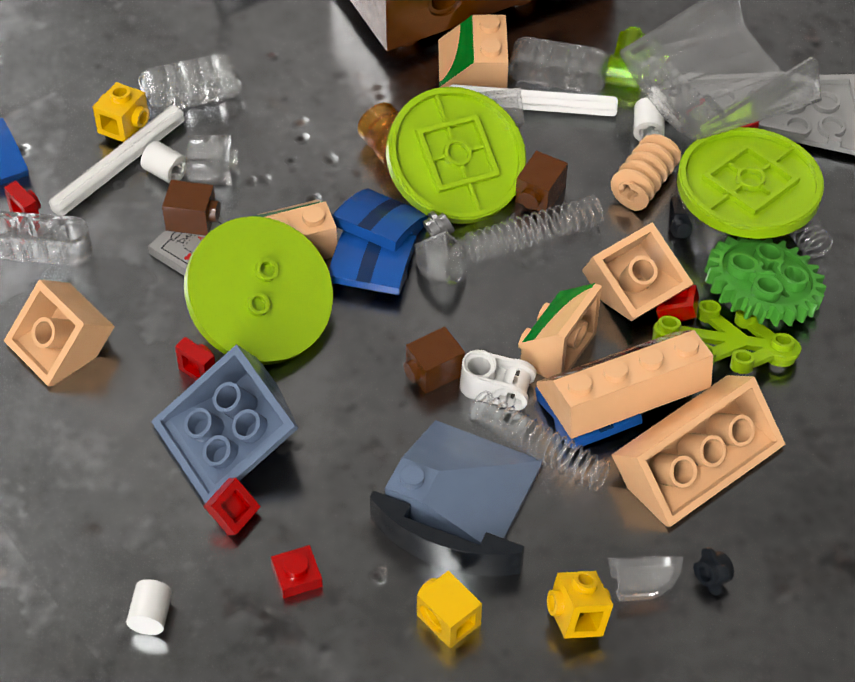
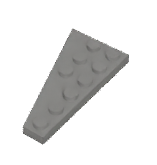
[651,74,855,155]

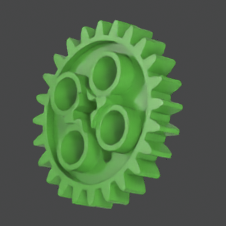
[704,236,826,327]

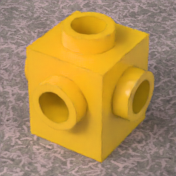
[92,82,150,142]
[547,571,613,639]

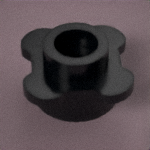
[693,547,734,595]

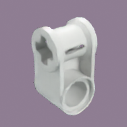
[460,350,537,411]

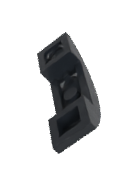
[370,490,525,576]

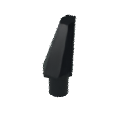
[669,197,693,238]

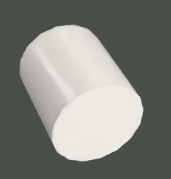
[633,97,665,142]
[141,141,188,184]
[126,579,173,635]

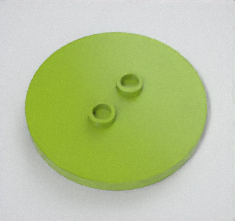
[386,87,526,224]
[677,127,824,239]
[184,216,333,365]

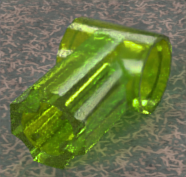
[605,26,648,90]

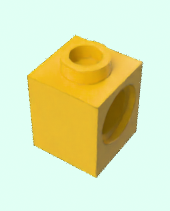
[417,570,482,648]

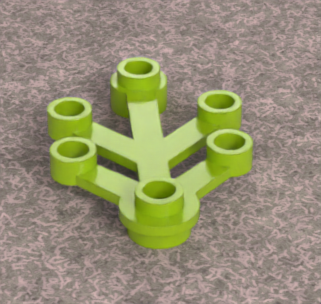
[652,300,801,374]

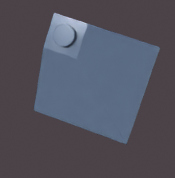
[151,344,298,503]
[385,420,543,545]

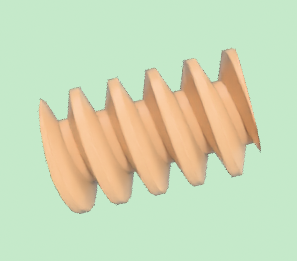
[611,134,681,211]

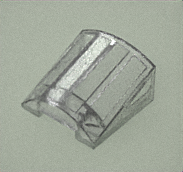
[620,0,822,140]

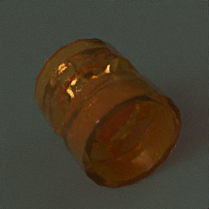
[357,102,399,167]

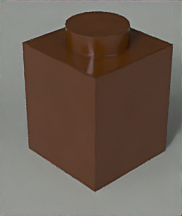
[515,150,568,215]
[162,180,221,236]
[403,326,465,394]

